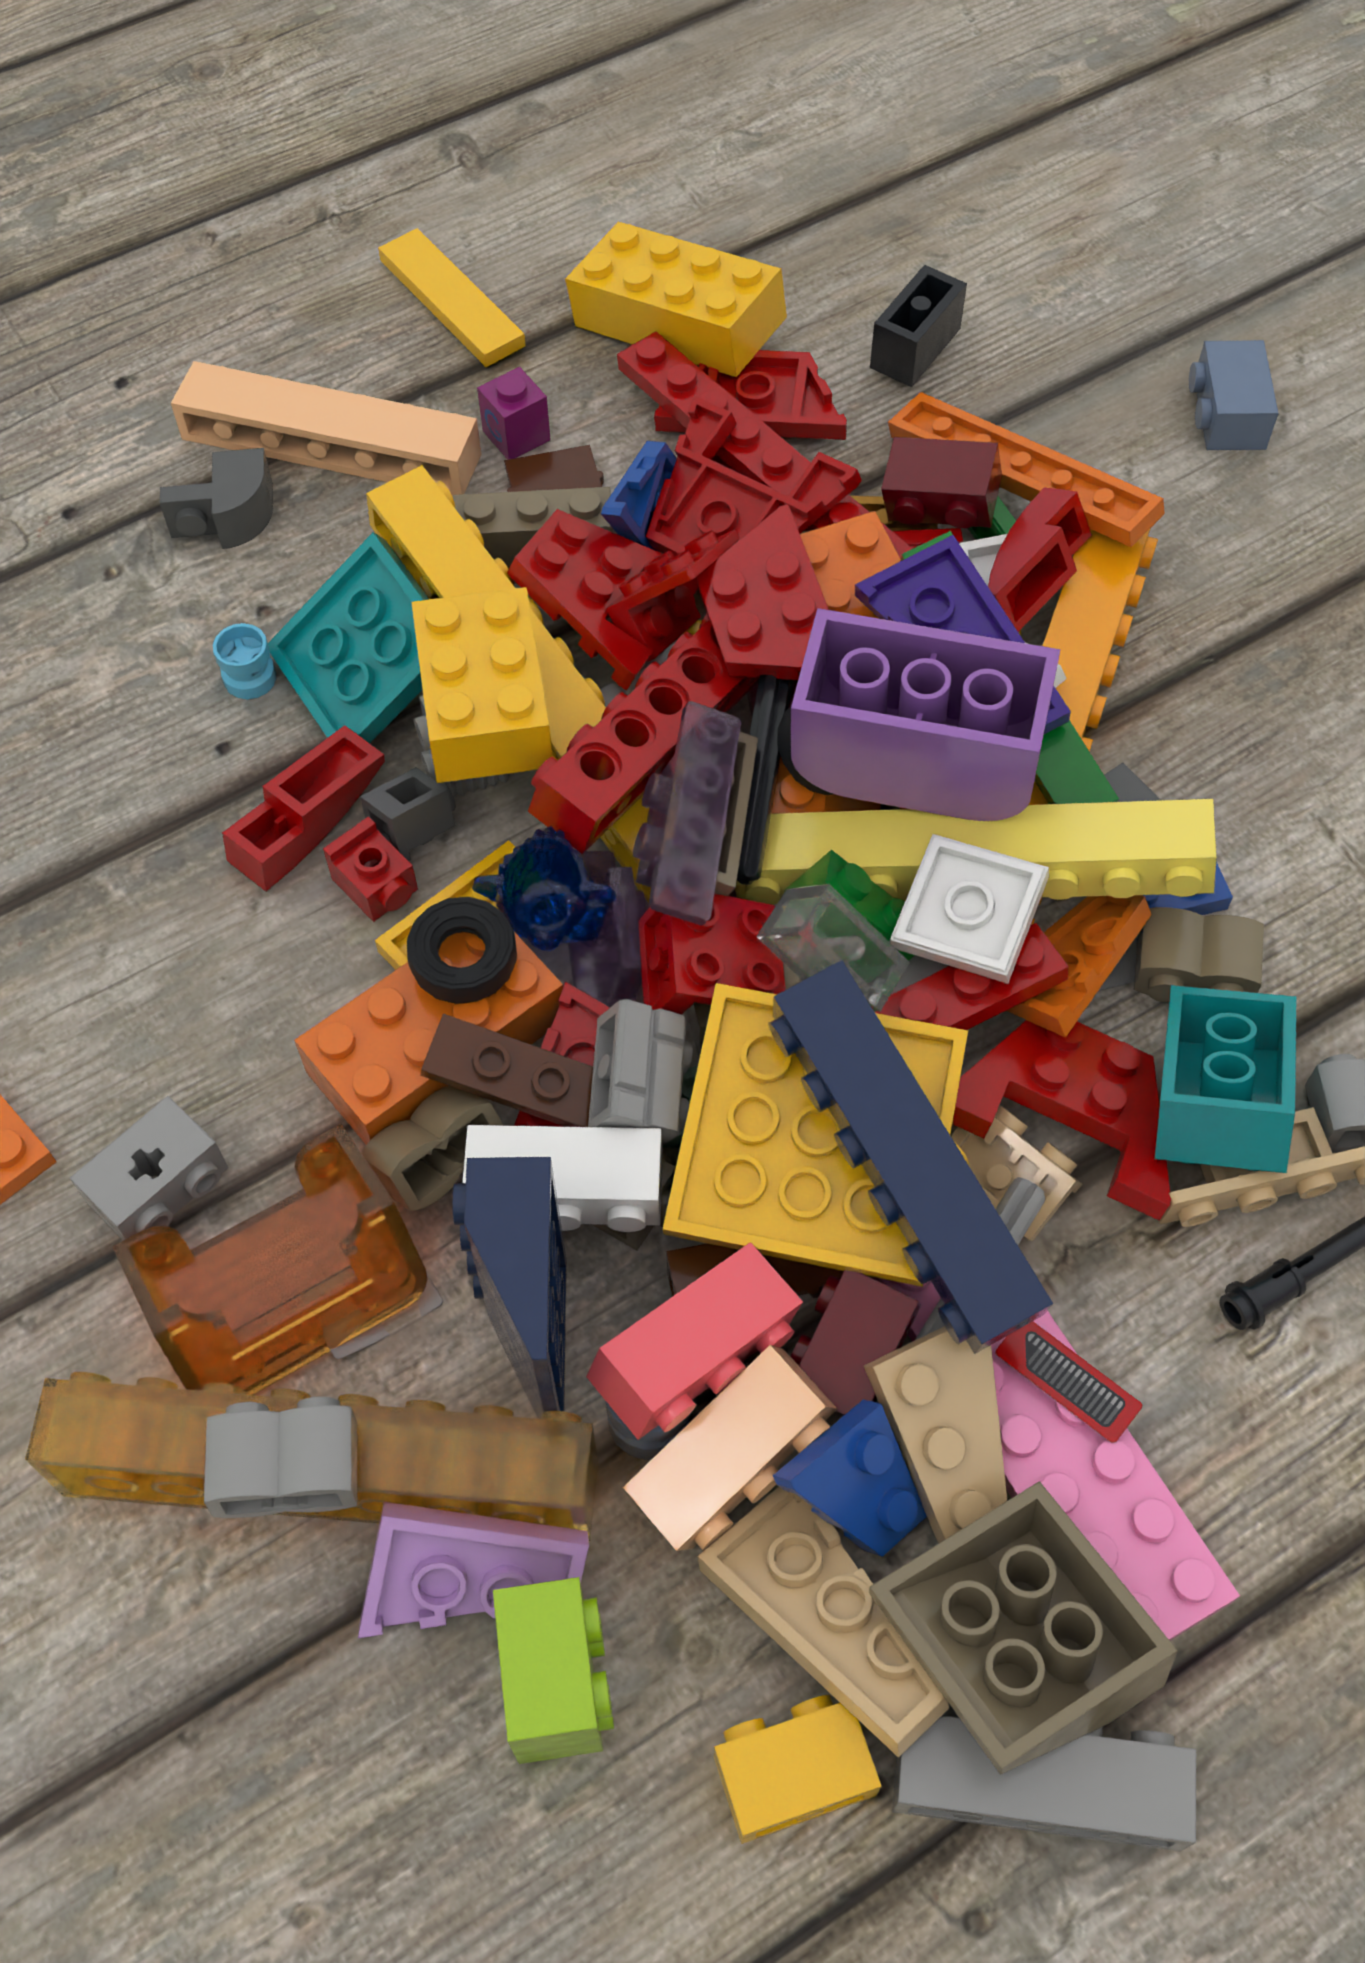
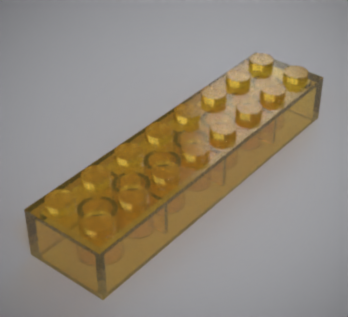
[25,1372,599,1542]

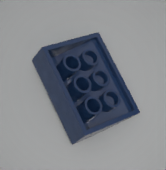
[453,1157,567,1445]

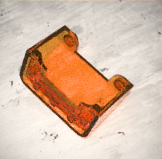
[112,1124,428,1411]

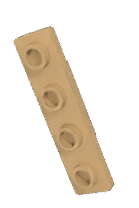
[1159,1107,1365,1227]

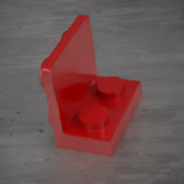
[605,529,740,662]
[638,885,786,1015]

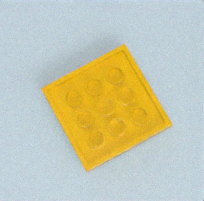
[662,983,968,1287]

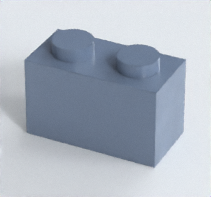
[1189,340,1279,450]

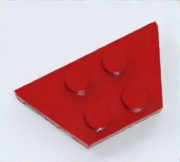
[654,350,847,440]
[696,504,829,680]

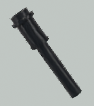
[1219,1216,1365,1330]

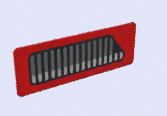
[995,1321,1142,1443]

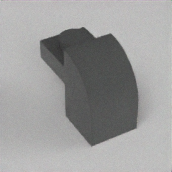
[160,448,273,549]

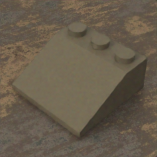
[869,1481,1178,1775]

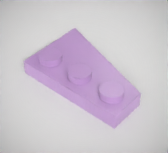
[358,1502,589,1638]

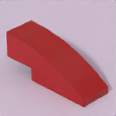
[988,487,1092,632]
[222,725,385,891]

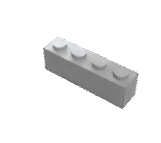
[892,1705,1196,1851]

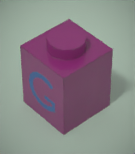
[477,366,551,460]

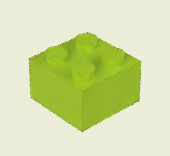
[493,1577,614,1764]

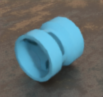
[213,623,277,700]

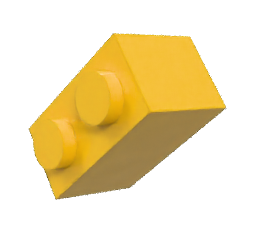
[714,1695,882,1844]

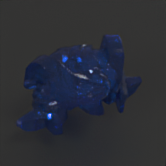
[472,826,618,952]

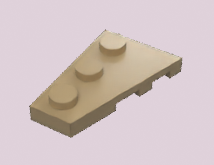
[864,1326,1007,1544]

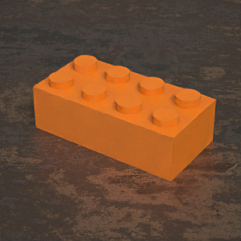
[294,932,563,1145]

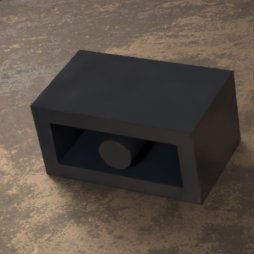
[870,265,967,387]

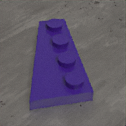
[855,535,1071,734]

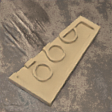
[698,1487,949,1758]

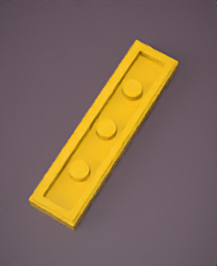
[378,228,526,367]

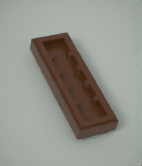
[421,1014,593,1127]

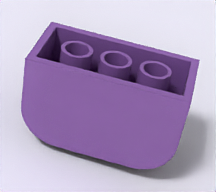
[791,608,1061,821]

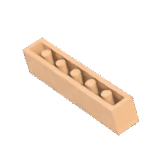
[171,361,482,496]

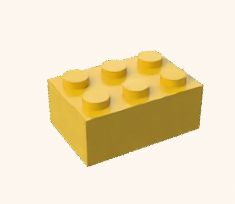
[411,587,552,783]

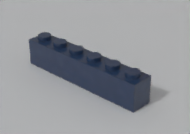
[768,960,1053,1354]

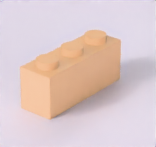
[623,1345,837,1551]

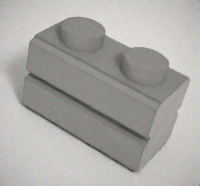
[588,999,693,1146]

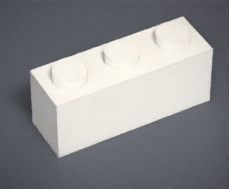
[462,1125,663,1232]

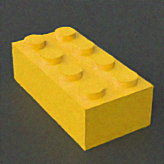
[565,221,787,377]

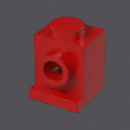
[323,816,418,922]

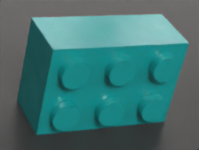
[1155,985,1297,1173]

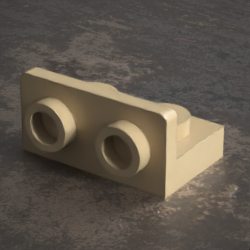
[951,1105,1083,1241]

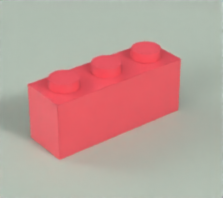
[586,1242,803,1440]

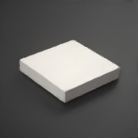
[890,834,1049,984]

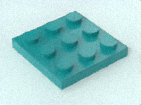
[268,532,429,743]

